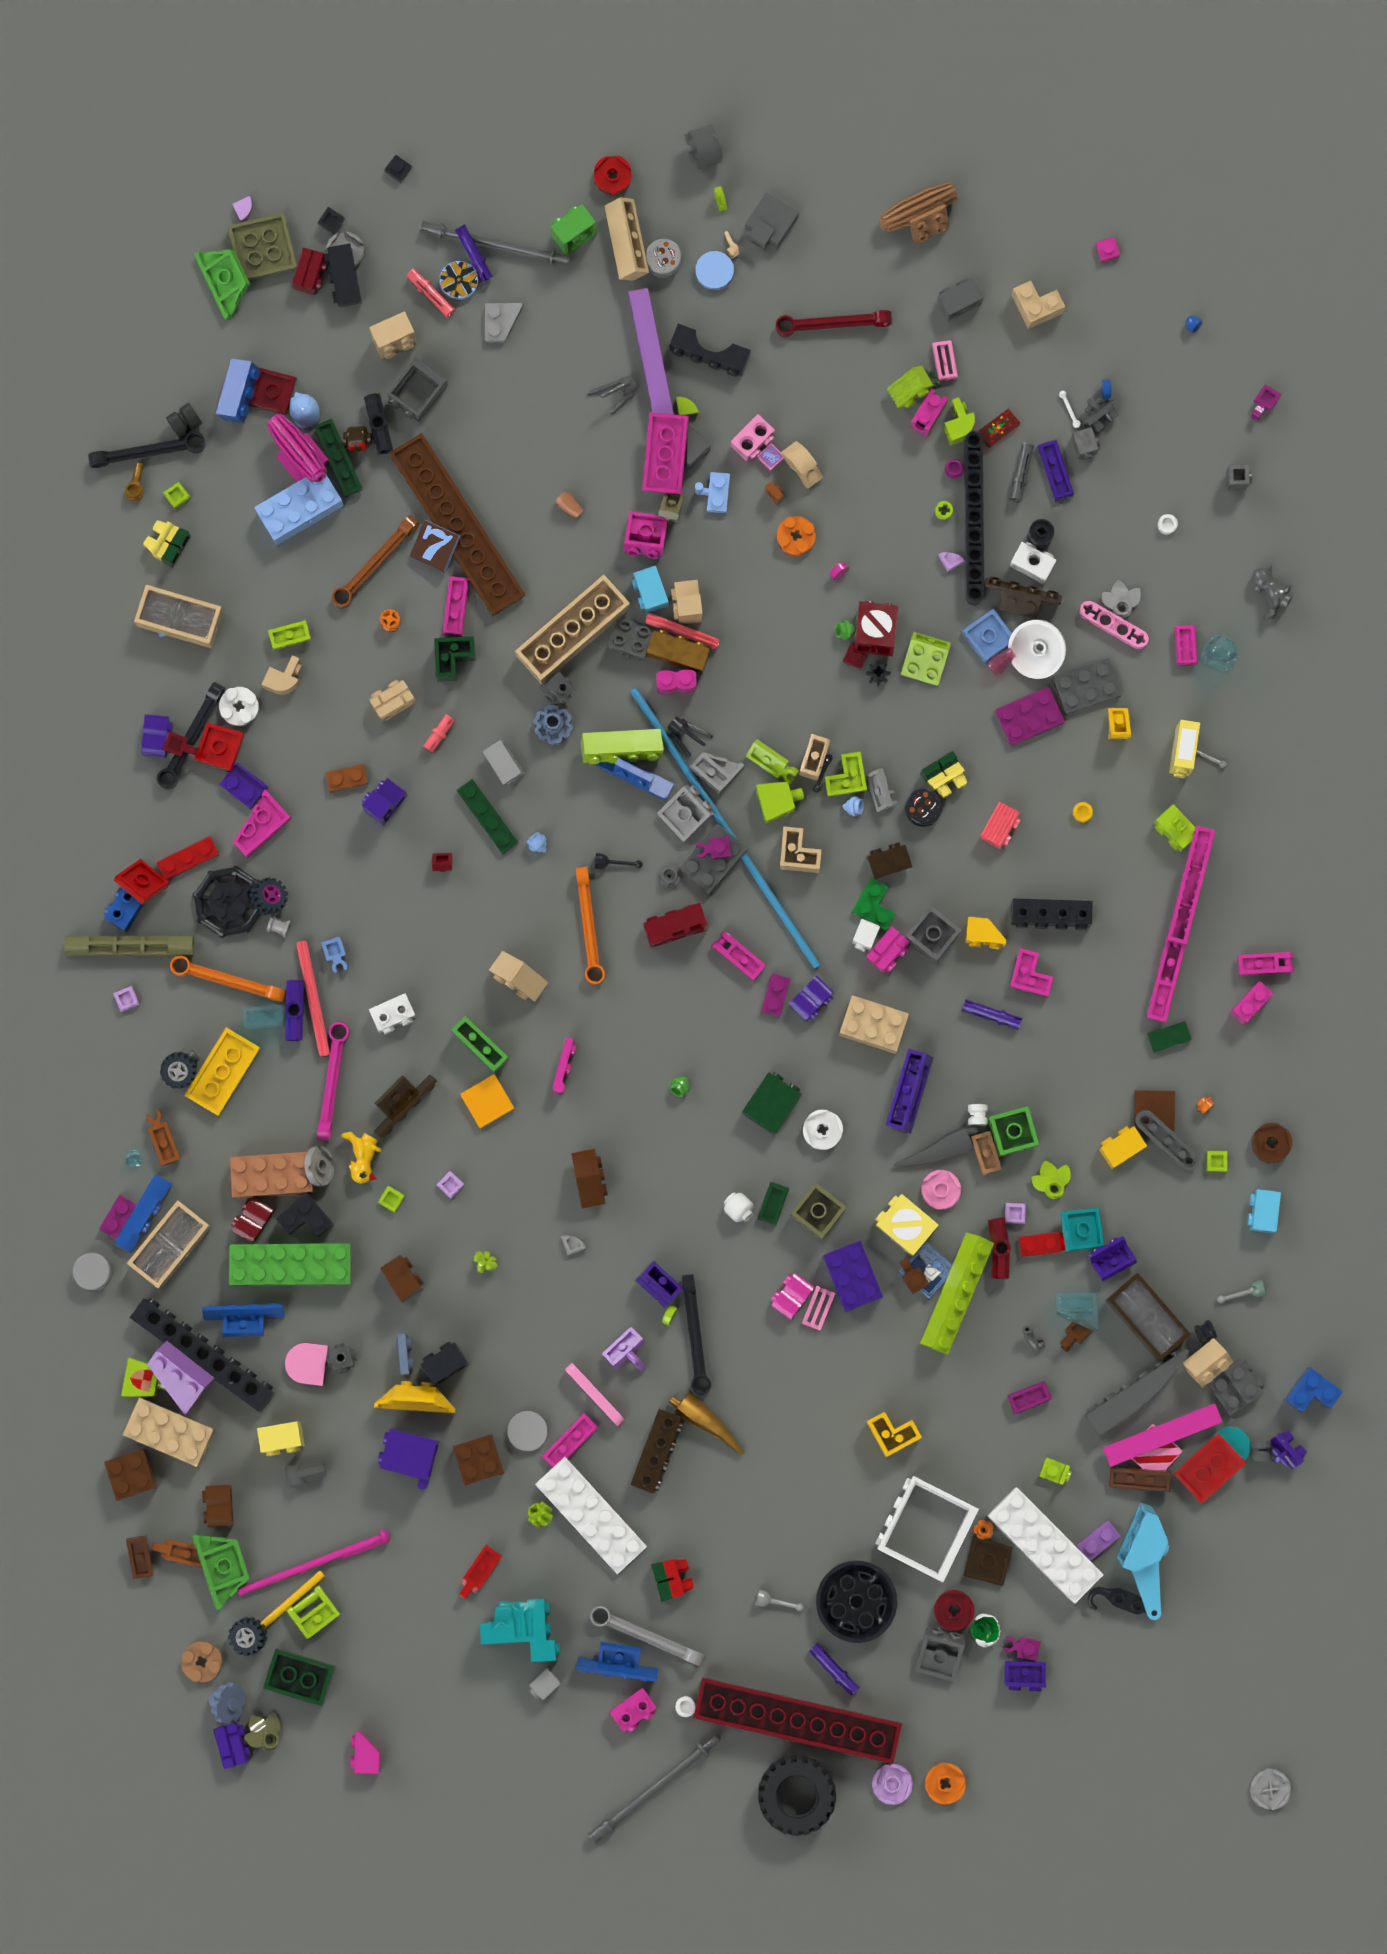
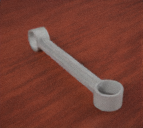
[590,1606,706,1667]

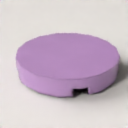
[872,1764,913,1805]

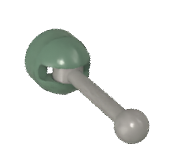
[1217,1280,1266,1304]

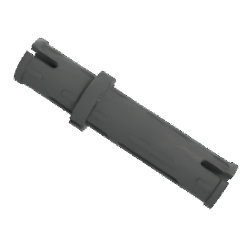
[1010,443,1034,502]

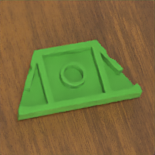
[194,250,250,320]
[191,1534,249,1610]

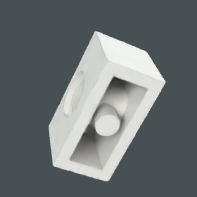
[1009,542,1056,585]

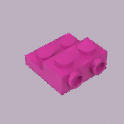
[624,511,668,559]

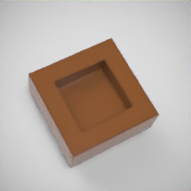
[765,481,784,505]

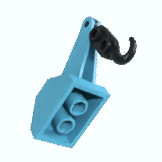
[1087,1502,1169,1620]

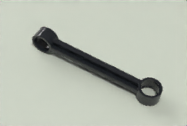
[88,431,205,468]
[157,682,225,790]
[682,1274,711,1395]

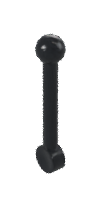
[812,754,833,793]

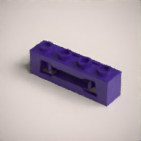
[886,1049,933,1134]

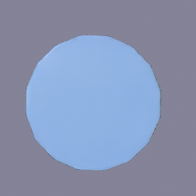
[696,251,734,290]

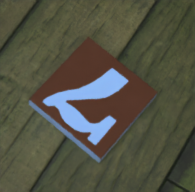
[410,520,460,572]

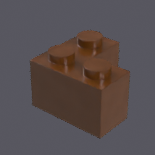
[571,1149,608,1209]
[380,1255,424,1303]

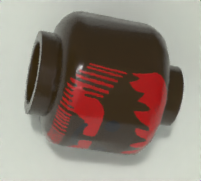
[343,426,372,452]

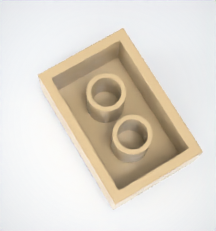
[839,995,909,1054]

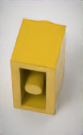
[1099,1126,1147,1169]

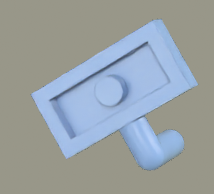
[695,472,730,514]

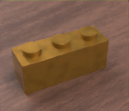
[646,630,710,675]

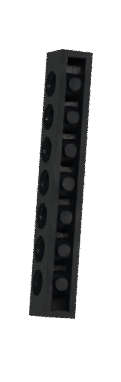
[129,1298,275,1413]

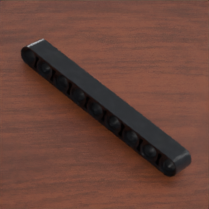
[964,431,984,606]

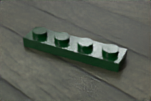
[314,418,363,497]
[456,779,518,855]

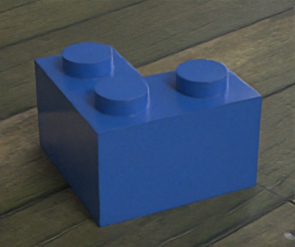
[1283,1367,1343,1412]

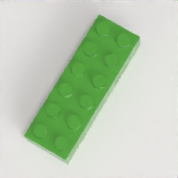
[229,1243,352,1286]

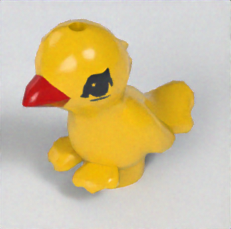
[341,1132,382,1184]

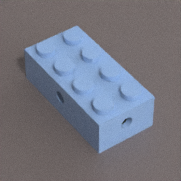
[254,475,344,546]

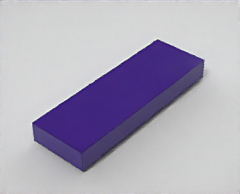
[1037,440,1074,501]

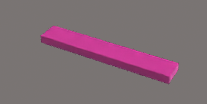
[1102,1403,1222,1467]

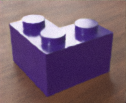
[362,778,407,826]

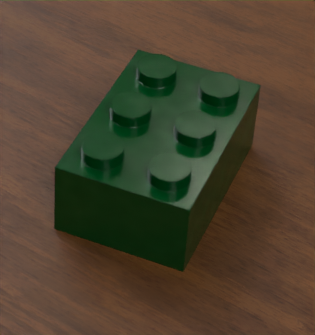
[263,1648,336,1706]

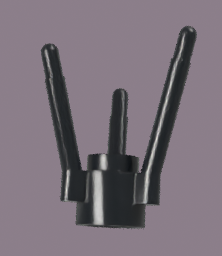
[667,716,713,757]

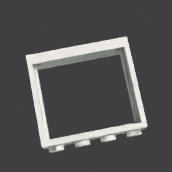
[875,1476,979,1582]

